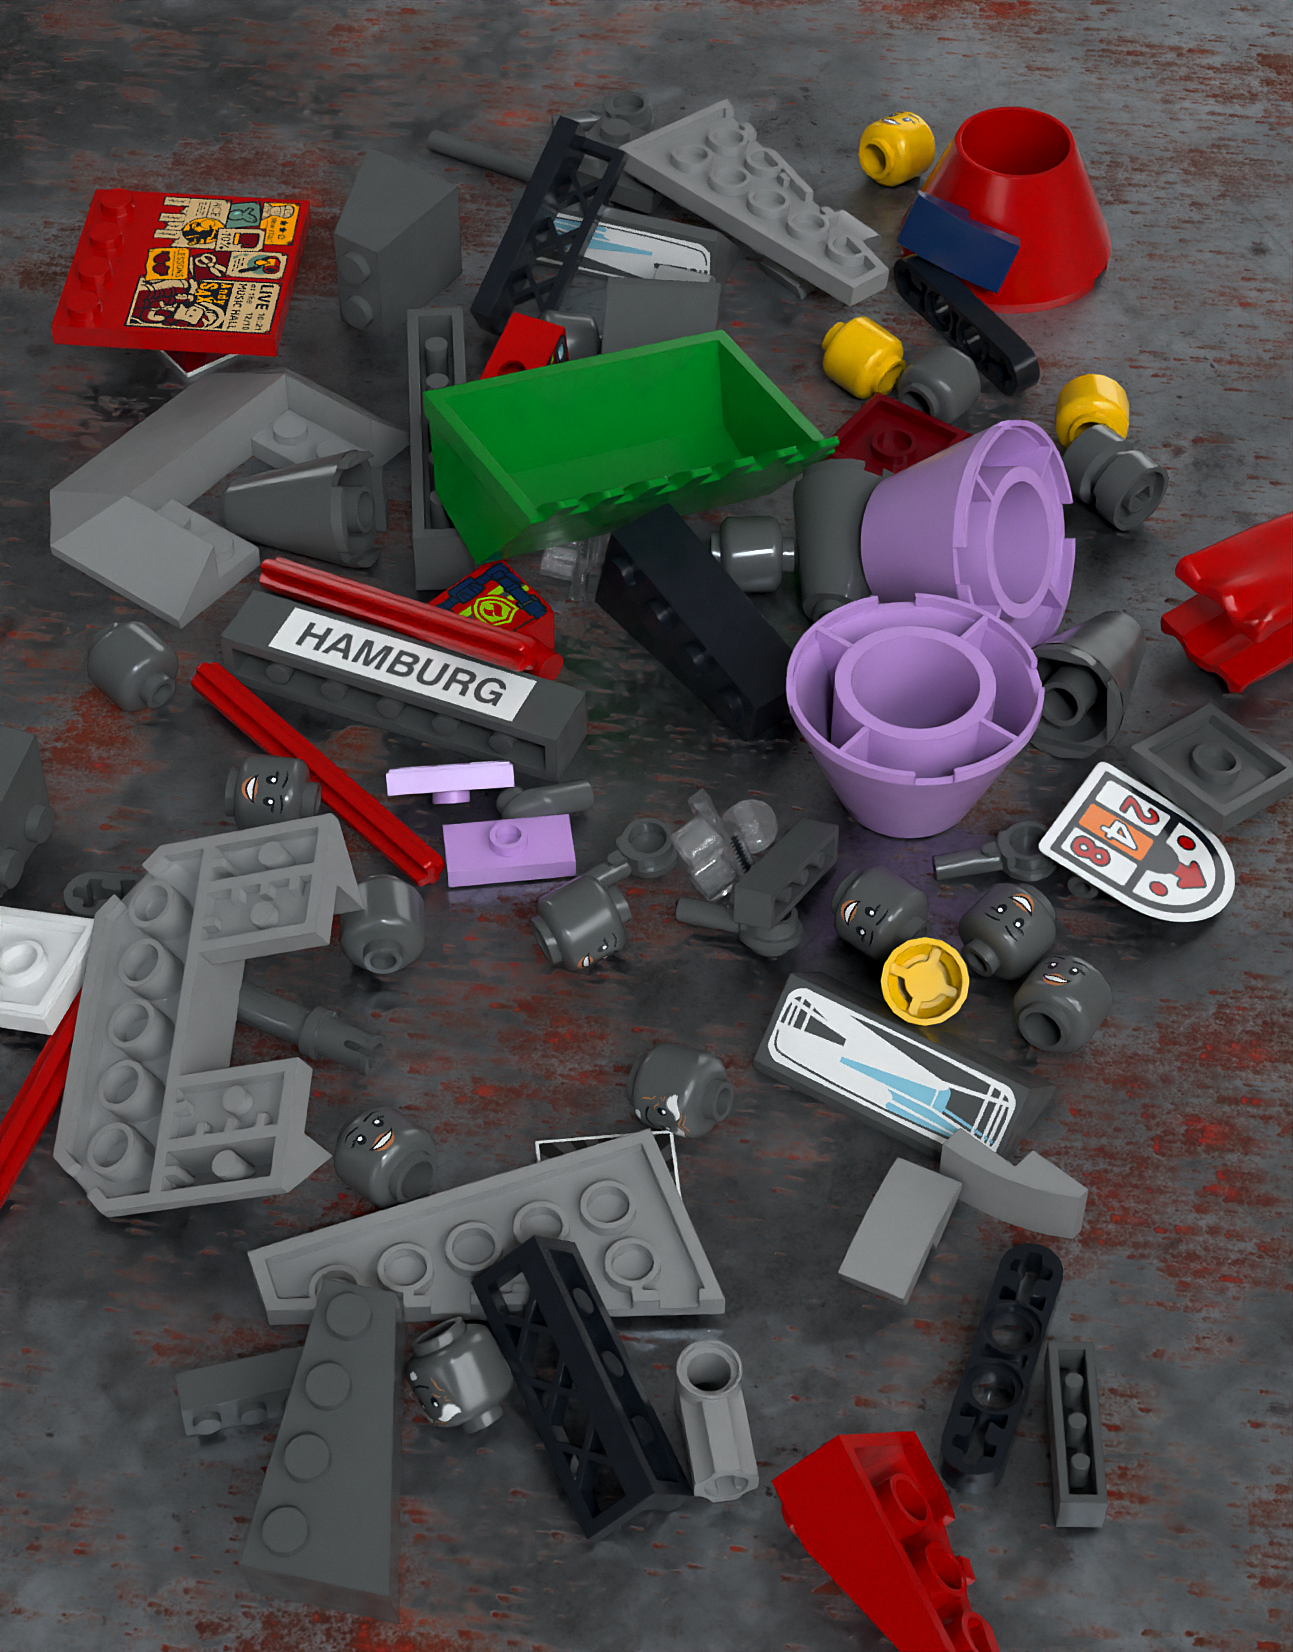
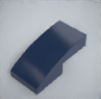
[897,190,1020,294]

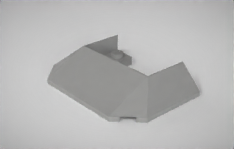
[50,367,410,629]
[53,813,364,1218]

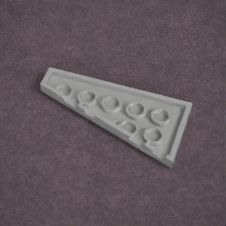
[618,99,889,307]
[247,1128,725,1325]

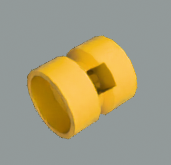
[881,937,970,1026]

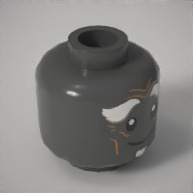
[627,1042,734,1139]
[405,1317,514,1434]

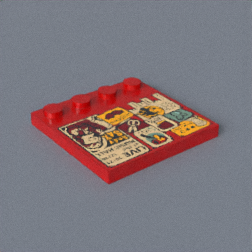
[51,188,311,357]

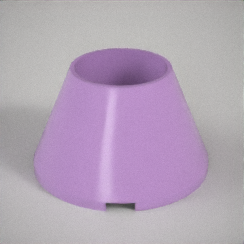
[861,420,1076,648]
[786,593,1045,838]

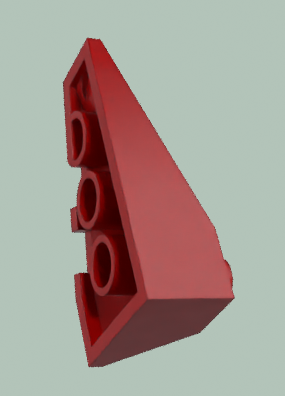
[771,1431,1000,1652]

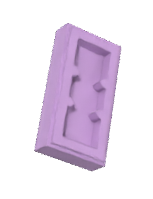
[386,760,515,804]
[442,814,576,887]

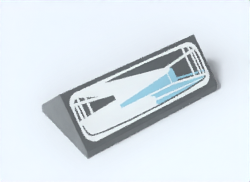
[511,186,741,290]
[753,972,1056,1161]

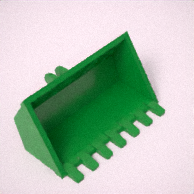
[422,329,840,565]

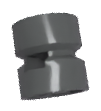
[1062,424,1169,531]

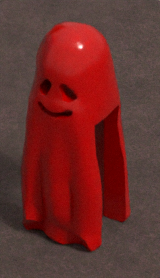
[1160,511,1293,694]

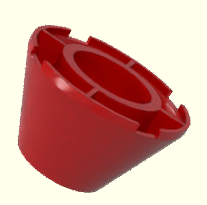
[899,107,1111,314]

